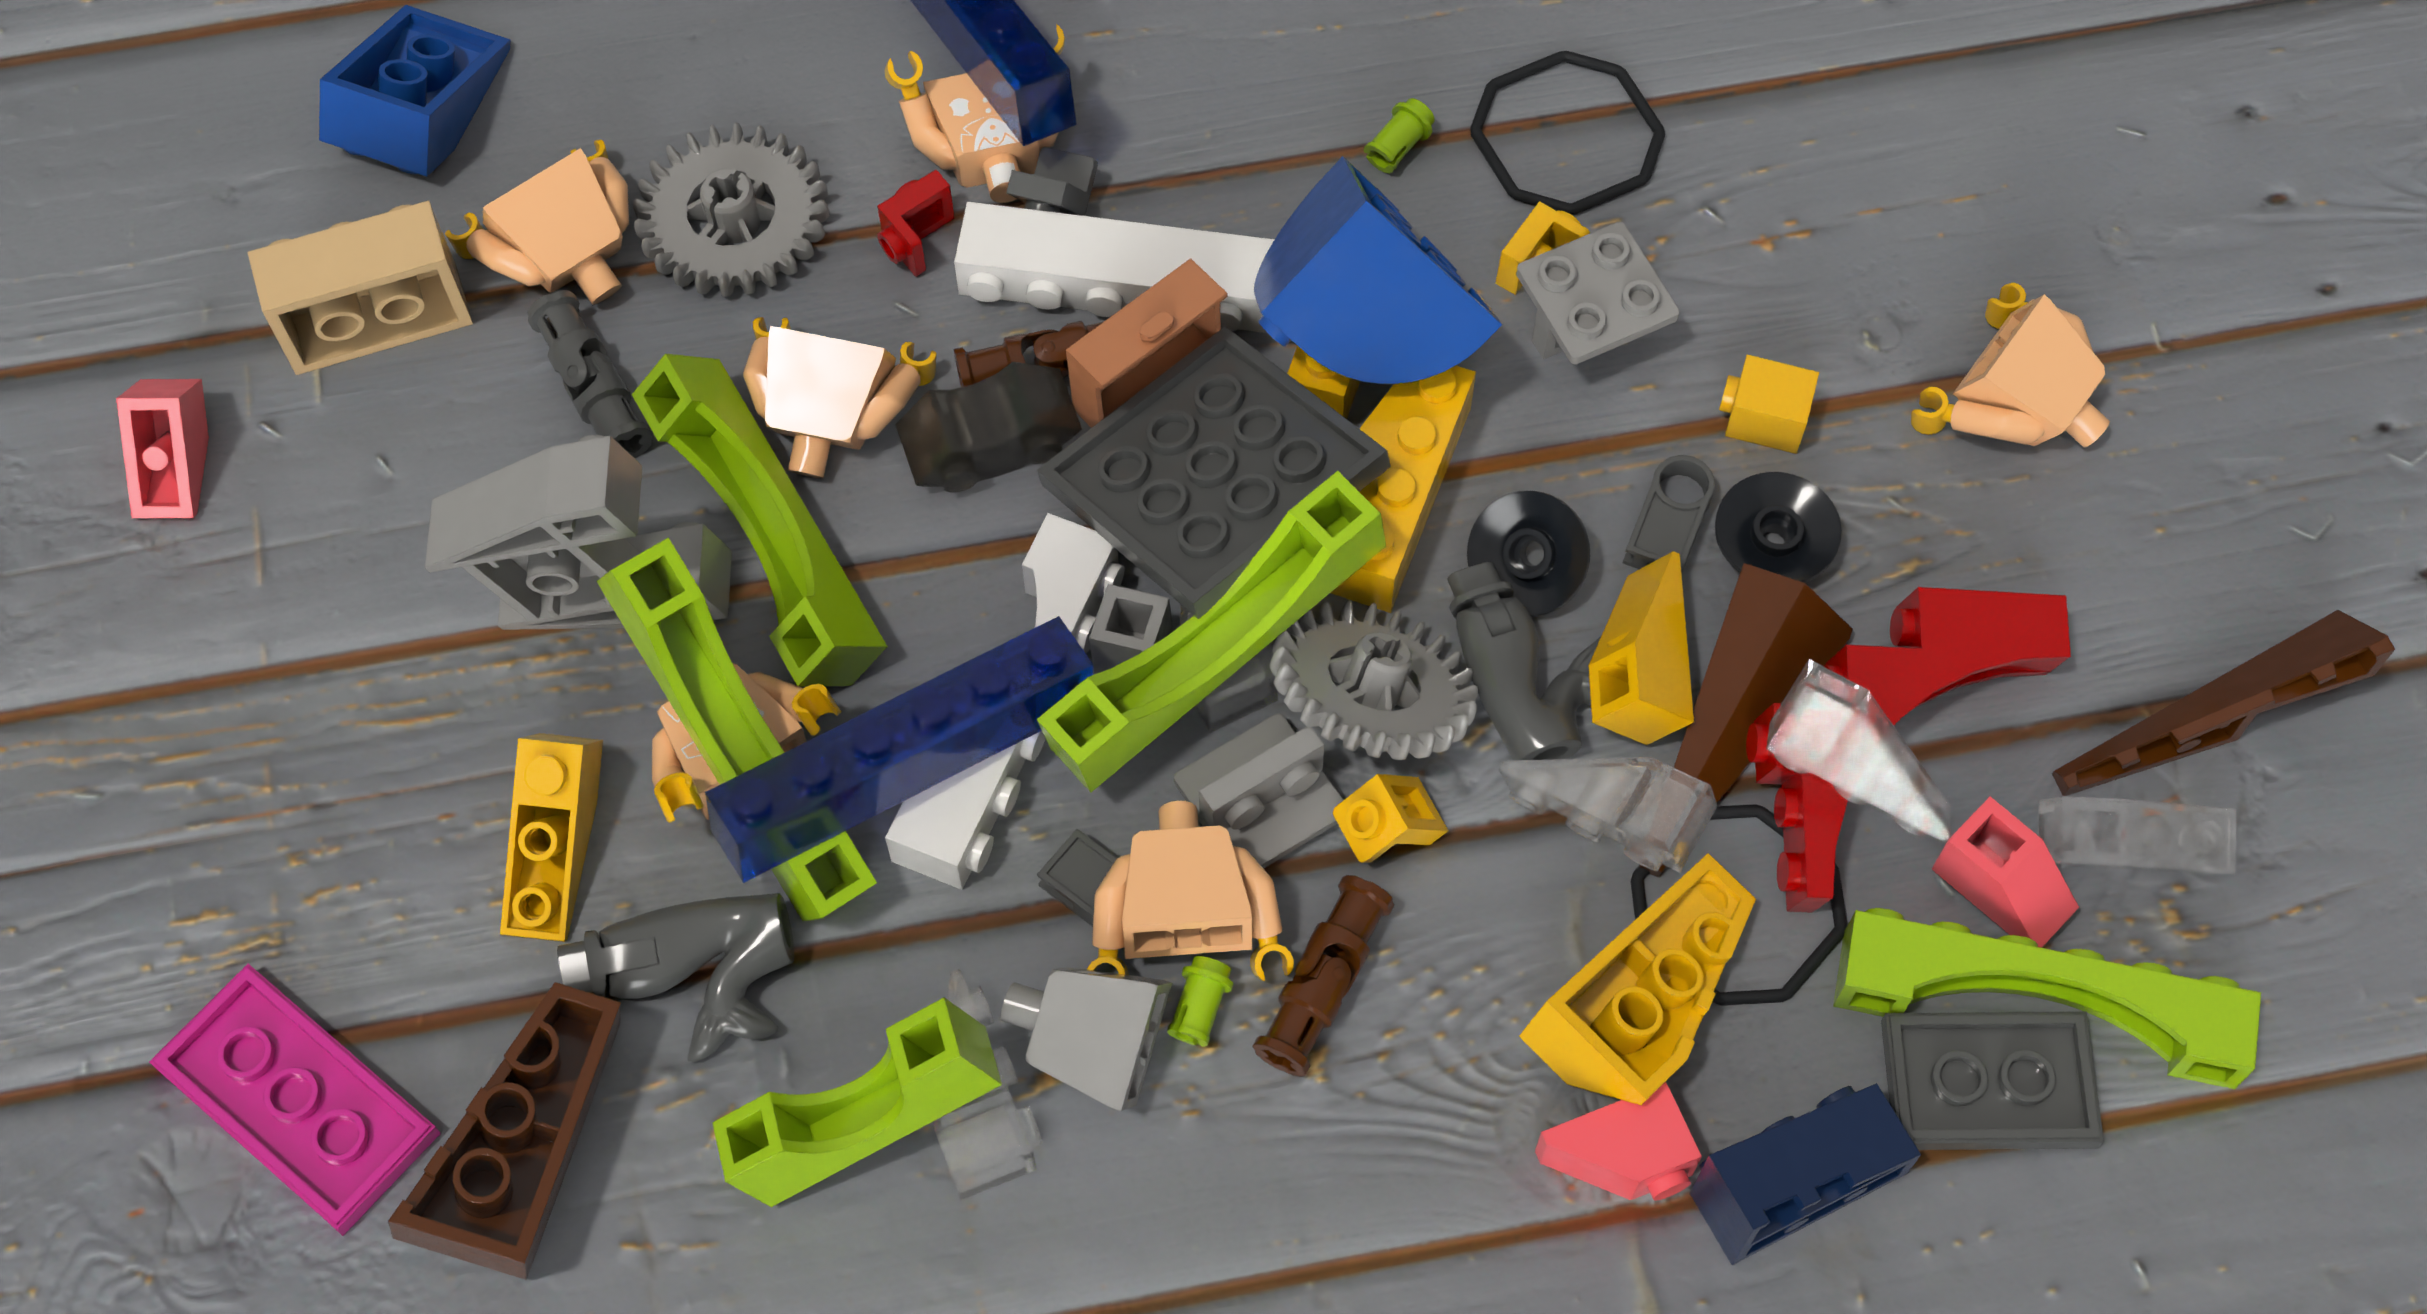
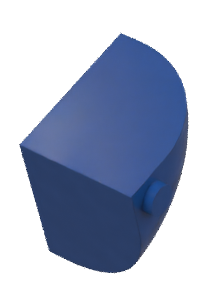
[1254,156,1502,384]

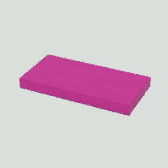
[149,964,441,1236]

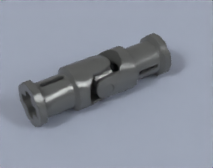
[527,290,653,458]

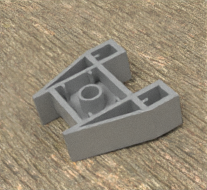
[425,435,732,630]

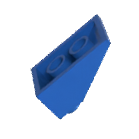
[319,5,511,177]

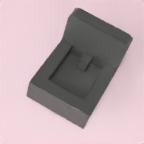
[1006,147,1098,216]

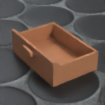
[1066,258,1228,428]

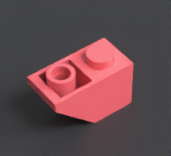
[1932,796,2079,948]

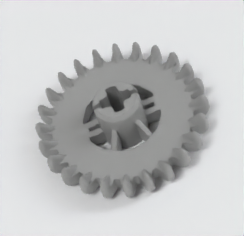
[633,122,830,297]
[1269,600,1478,760]

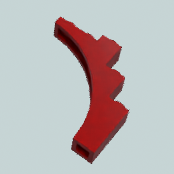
[1746,587,2071,913]

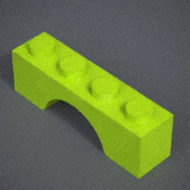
[712,997,1002,1207]

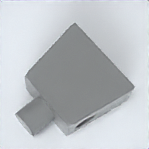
[1001,967,1172,1111]

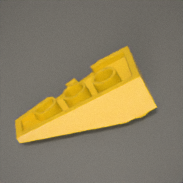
[1519,853,1756,1105]

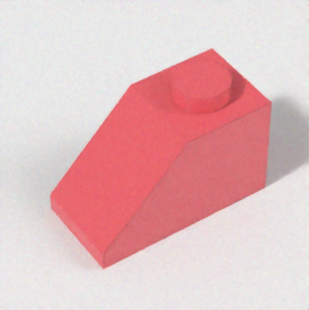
[116,379,209,518]
[1535,1082,1702,1201]

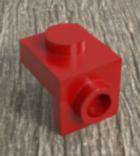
[877,169,955,277]

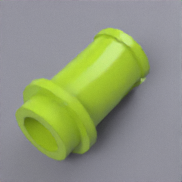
[1363,98,1435,174]
[1167,956,1233,1047]

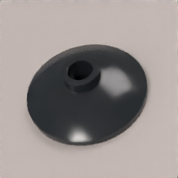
[1715,472,1842,583]
[1467,491,1590,616]

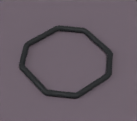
[1470,51,1665,215]
[1631,804,1848,1006]

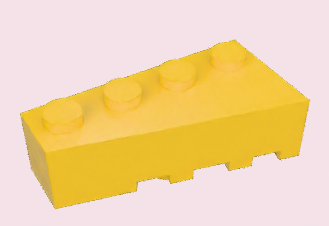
[1331,365,1476,613]

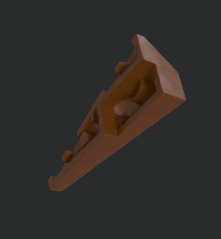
[1640,563,1853,877]
[2052,610,2395,797]

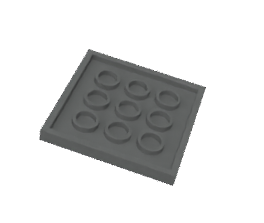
[1037,326,1391,619]

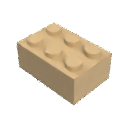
[247,200,473,375]

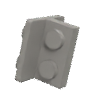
[1516,222,1680,364]
[1174,713,1343,869]

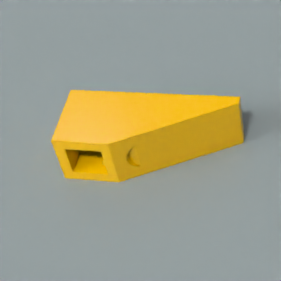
[1588,551,1694,745]
[500,733,603,942]

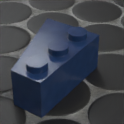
[1690,1083,1921,1265]

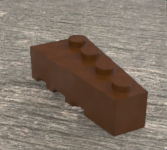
[388,982,621,1280]

